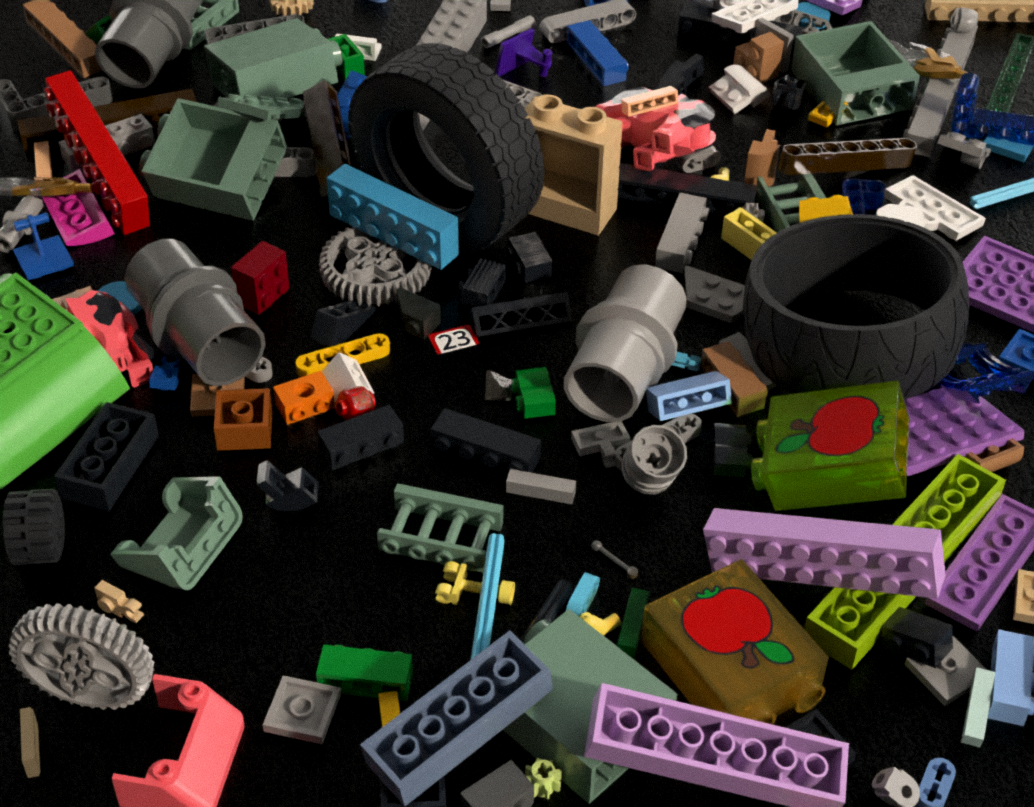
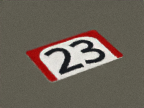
[428,325,479,354]

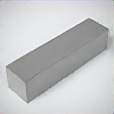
[506,469,576,504]

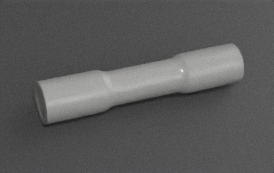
[481,15,535,49]

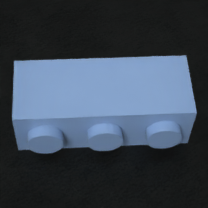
[646,371,732,421]
[988,630,1034,726]

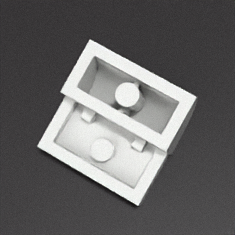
[709,65,770,114]

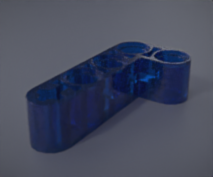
[840,179,886,215]

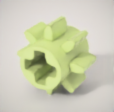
[525,758,562,799]

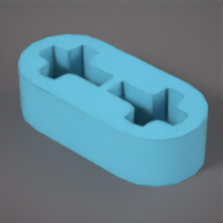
[566,572,600,616]

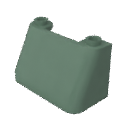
[111,477,243,590]

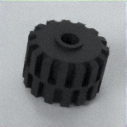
[3,489,65,565]

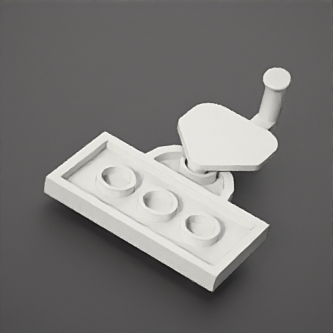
[687,0,798,33]
[876,175,986,240]

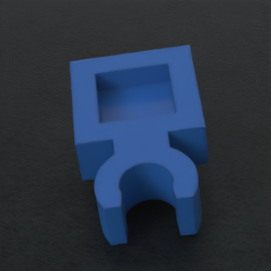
[149,356,181,391]

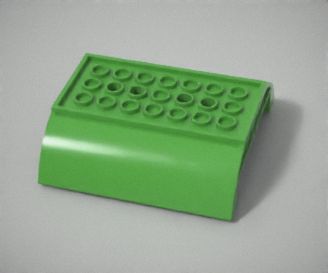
[0,273,130,490]

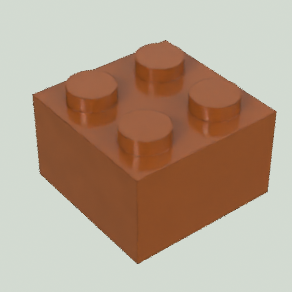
[214,388,272,451]

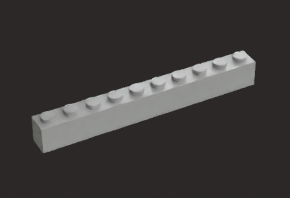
[903,26,978,157]

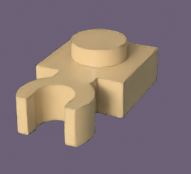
[95,580,144,623]

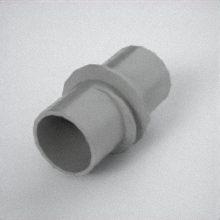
[564,265,687,422]

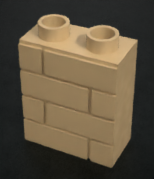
[525,95,623,236]

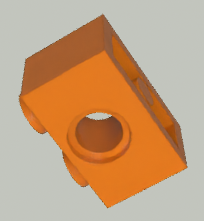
[273,371,335,425]

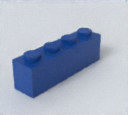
[567,20,628,86]

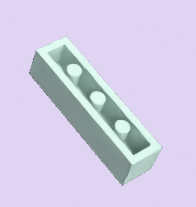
[961,667,995,747]

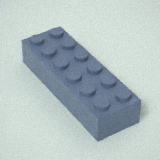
[360,630,553,806]

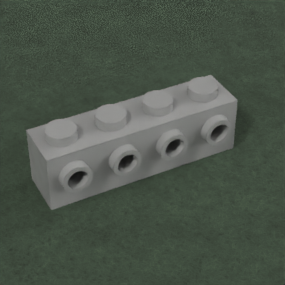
[59,114,155,173]

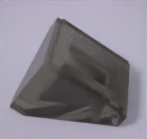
[485,370,512,401]

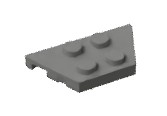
[684,265,745,323]

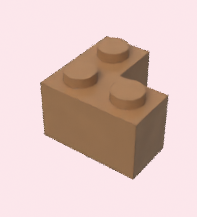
[733,32,784,84]

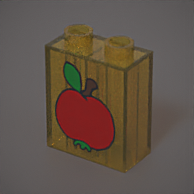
[641,559,829,725]

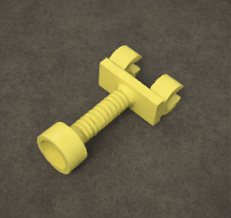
[435,561,515,605]

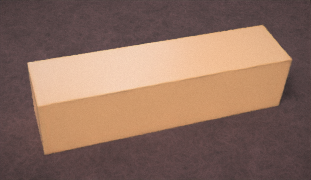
[621,86,678,117]
[34,141,53,181]

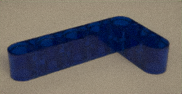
[952,73,1034,146]

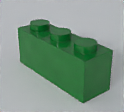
[316,645,413,702]

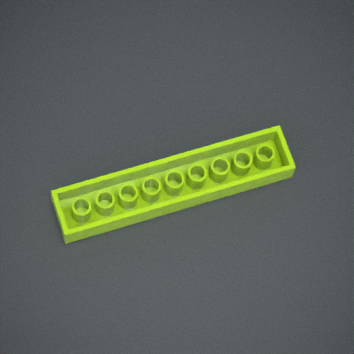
[802,454,1006,670]

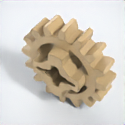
[270,0,314,16]

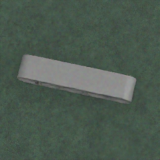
[539,0,636,43]

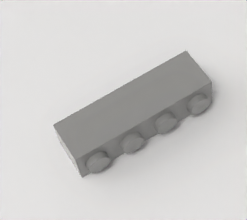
[655,193,709,273]

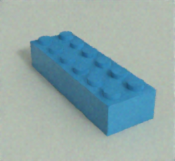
[326,164,459,270]

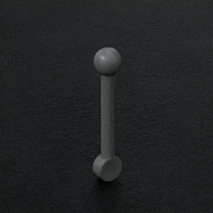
[591,540,638,579]

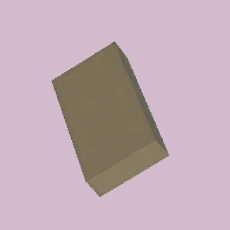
[20,707,40,778]

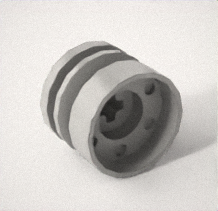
[621,425,687,494]

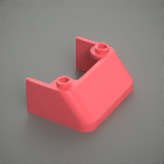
[112,674,244,807]

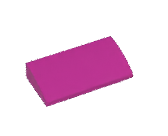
[41,169,115,246]

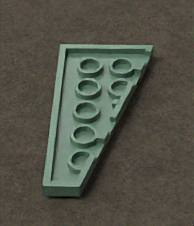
[217,94,307,120]

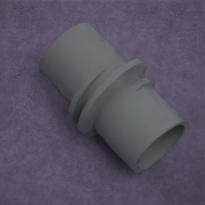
[95,0,203,88]
[124,239,265,386]

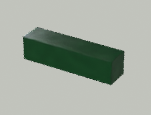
[617,588,649,659]

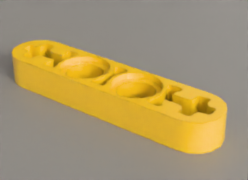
[296,334,390,377]

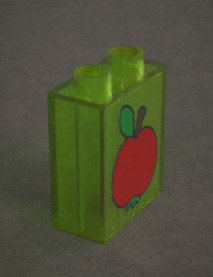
[751,381,910,511]

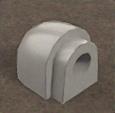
[950,7,978,33]
[872,767,920,807]

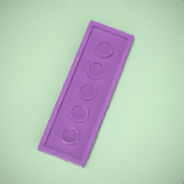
[925,494,1034,632]

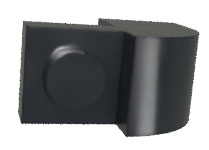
[256,460,319,511]

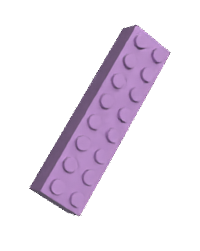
[703,508,946,599]
[584,683,849,807]

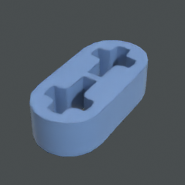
[916,758,956,807]

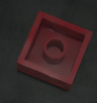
[231,241,289,315]

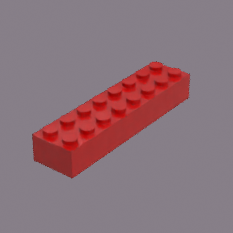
[44,70,150,235]

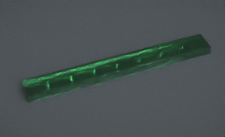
[983,33,1034,126]

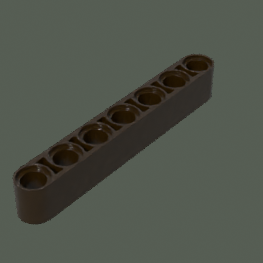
[777,138,917,175]

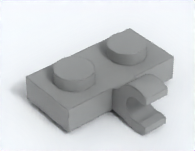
[571,421,630,468]

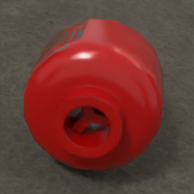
[335,386,376,421]

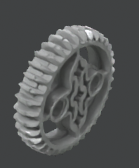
[319,227,432,307]
[8,603,155,710]

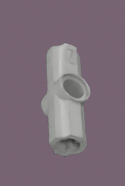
[0,194,43,253]

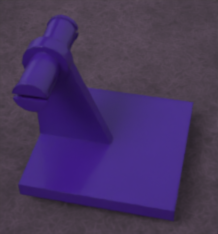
[495,28,552,77]

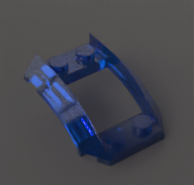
[938,343,1034,404]

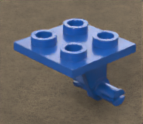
[13,212,74,280]

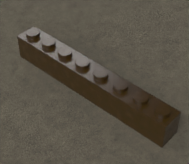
[17,89,197,154]

